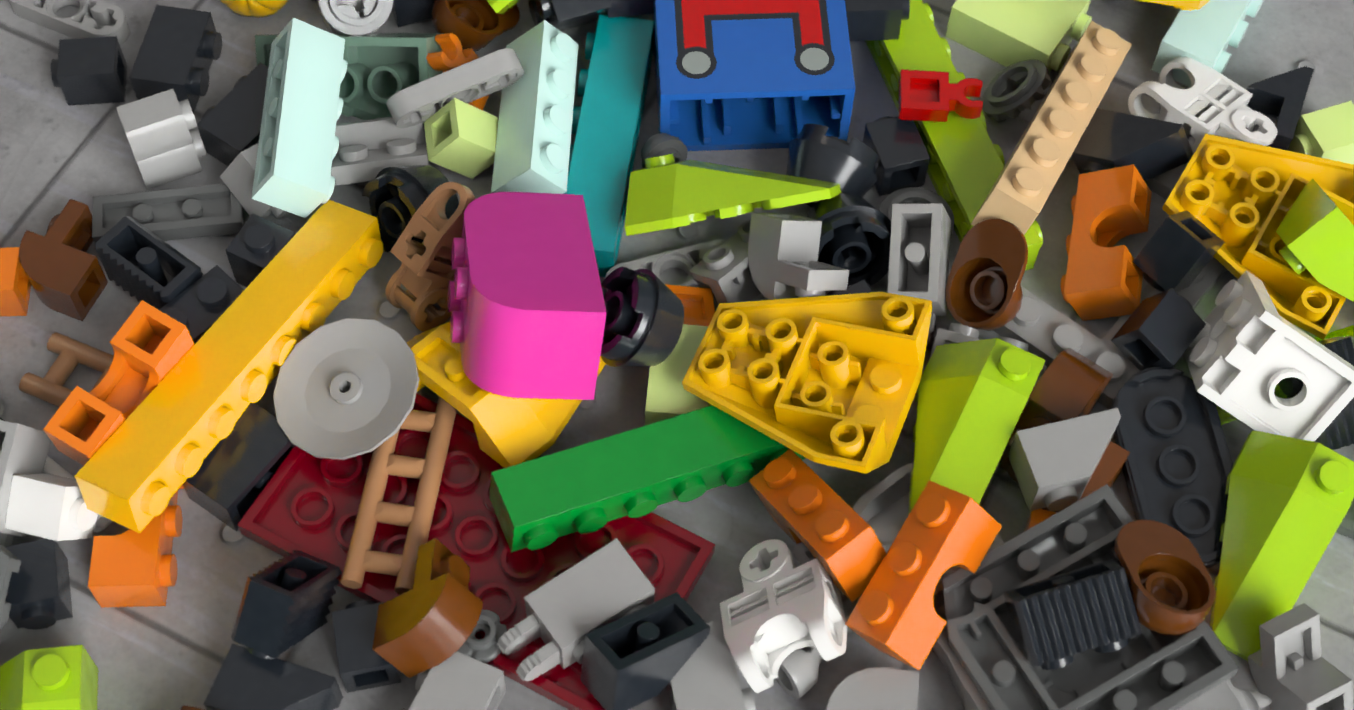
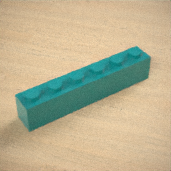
[563,14,654,278]

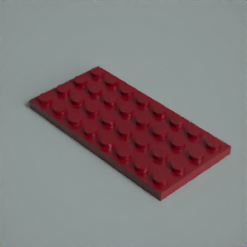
[237,393,715,710]

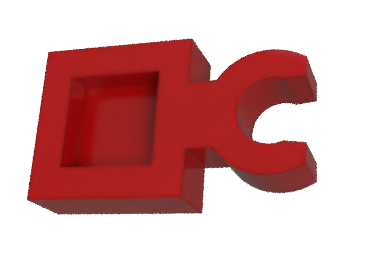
[899,70,983,122]

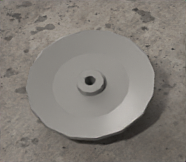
[273,318,419,460]

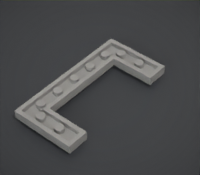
[993,162,1227,410]

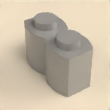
[116,89,207,190]

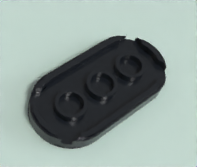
[1111,367,1233,569]

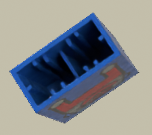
[652,0,855,151]

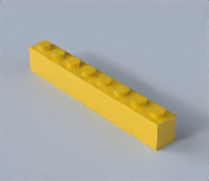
[75,199,383,533]

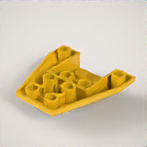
[1162,134,1354,340]
[682,292,932,474]
[406,321,606,468]

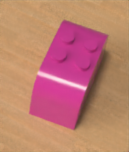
[448,192,607,400]

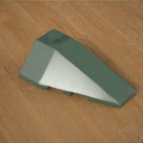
[255,33,446,133]

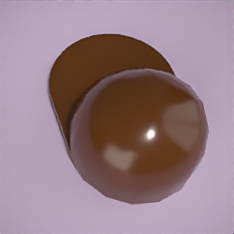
[431,0,520,52]
[945,219,1028,331]
[1115,520,1216,635]

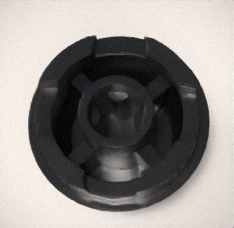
[786,124,879,208]
[362,165,459,252]
[807,193,891,291]
[600,266,684,367]

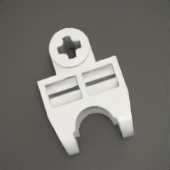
[1128,57,1277,154]
[720,539,847,693]

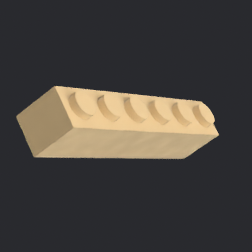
[971,21,1132,235]

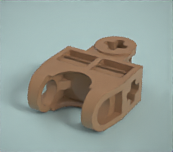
[385,182,475,332]

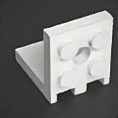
[1184,270,1354,442]

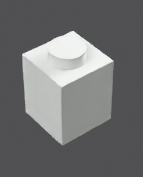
[5,473,98,541]

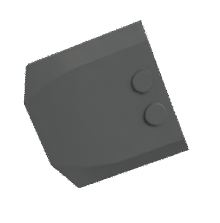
[943,485,1239,710]

